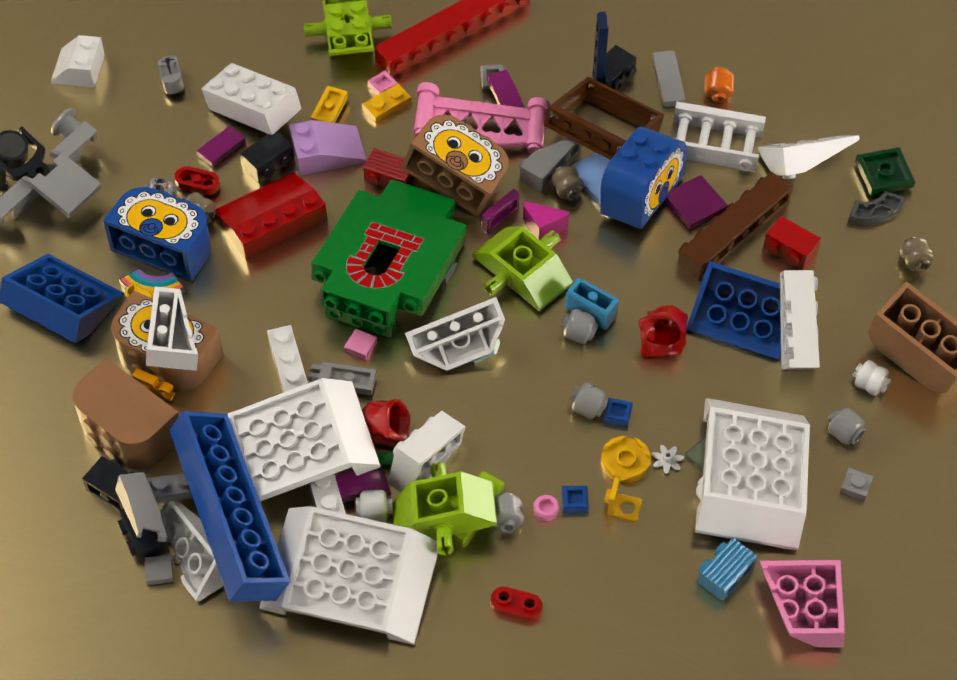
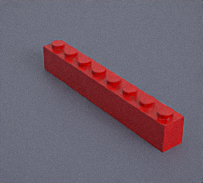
[374,0,530,76]

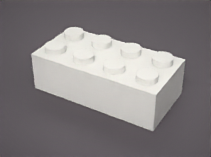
[201,63,302,135]

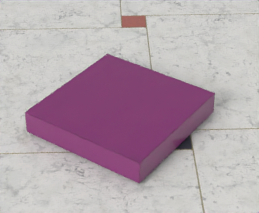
[664,175,728,230]

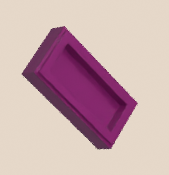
[486,69,525,108]
[196,126,246,168]
[481,188,520,233]

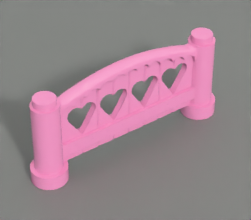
[414,82,550,154]

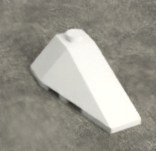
[758,135,859,179]
[160,501,224,601]

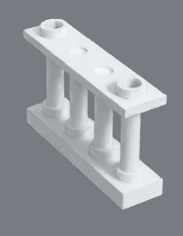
[673,101,766,172]

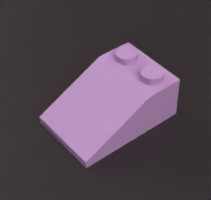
[289,120,367,176]

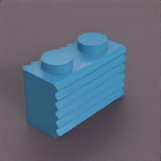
[565,277,619,330]
[698,538,758,602]

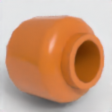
[705,67,734,102]

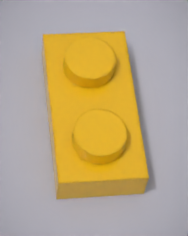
[362,84,411,123]
[310,86,348,123]

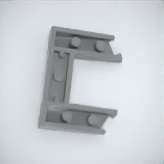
[115,472,193,542]

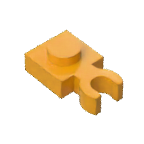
[131,368,176,402]

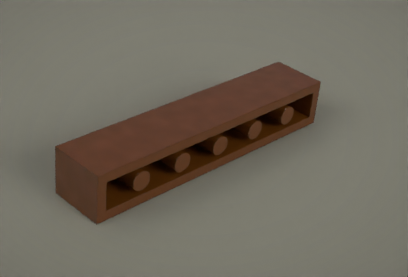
[678,172,793,280]

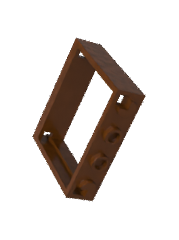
[543,77,665,160]

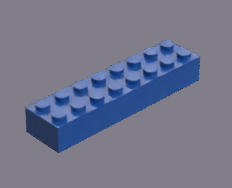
[169,411,290,602]

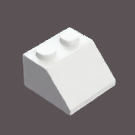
[51,35,105,88]

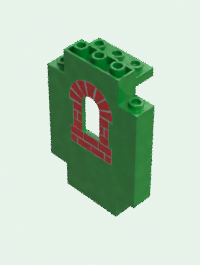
[311,179,467,338]

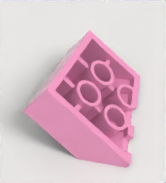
[760,560,845,647]

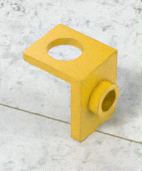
[604,478,642,522]

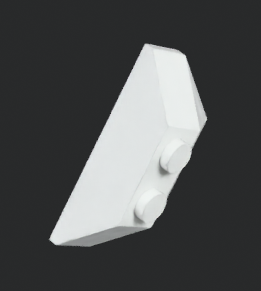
[405,297,505,371]

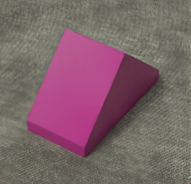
[523,201,569,240]

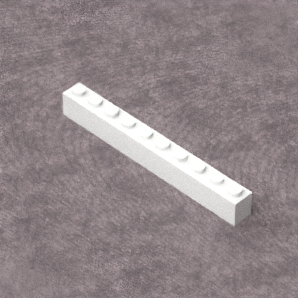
[267,325,346,514]

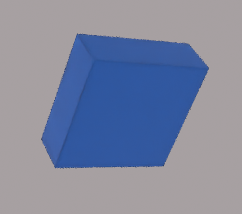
[603,398,633,428]
[561,486,589,513]

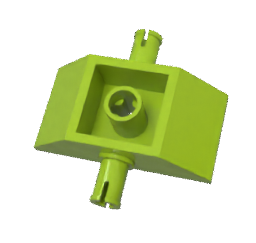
[304,0,392,56]
[472,226,573,312]
[392,462,498,555]

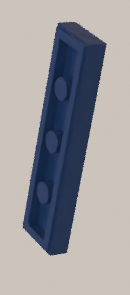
[592,12,609,84]

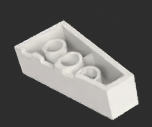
[780,270,820,370]

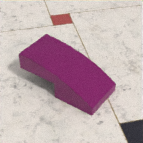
[335,471,391,502]

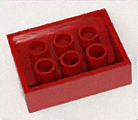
[215,172,328,261]

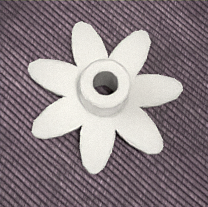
[651,445,684,474]

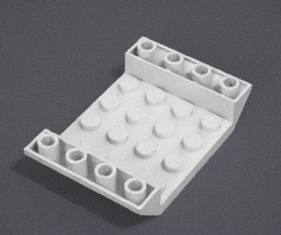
[227,378,381,501]
[695,398,810,551]
[259,506,438,645]

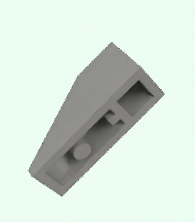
[519,138,581,193]

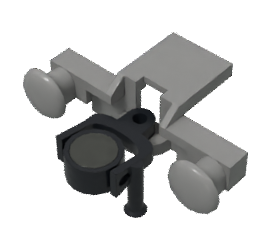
[0,108,101,227]

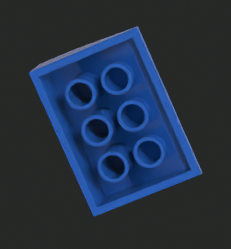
[0,254,124,343]
[686,261,781,360]

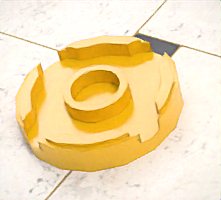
[601,436,651,483]

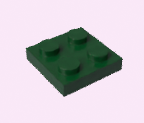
[855,147,915,196]

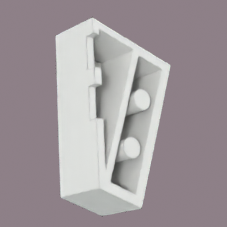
[146,286,198,371]
[388,411,466,492]

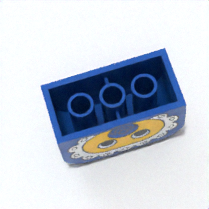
[600,126,686,229]
[103,187,212,282]

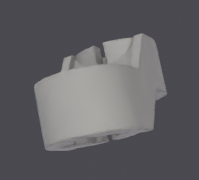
[158,56,184,94]

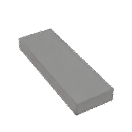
[652,51,686,107]

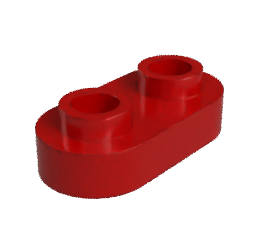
[174,166,220,195]
[490,586,543,622]

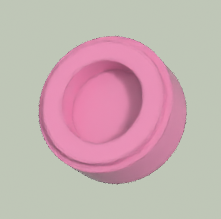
[533,495,559,522]

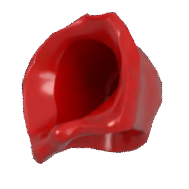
[638,305,688,357]
[362,399,411,448]

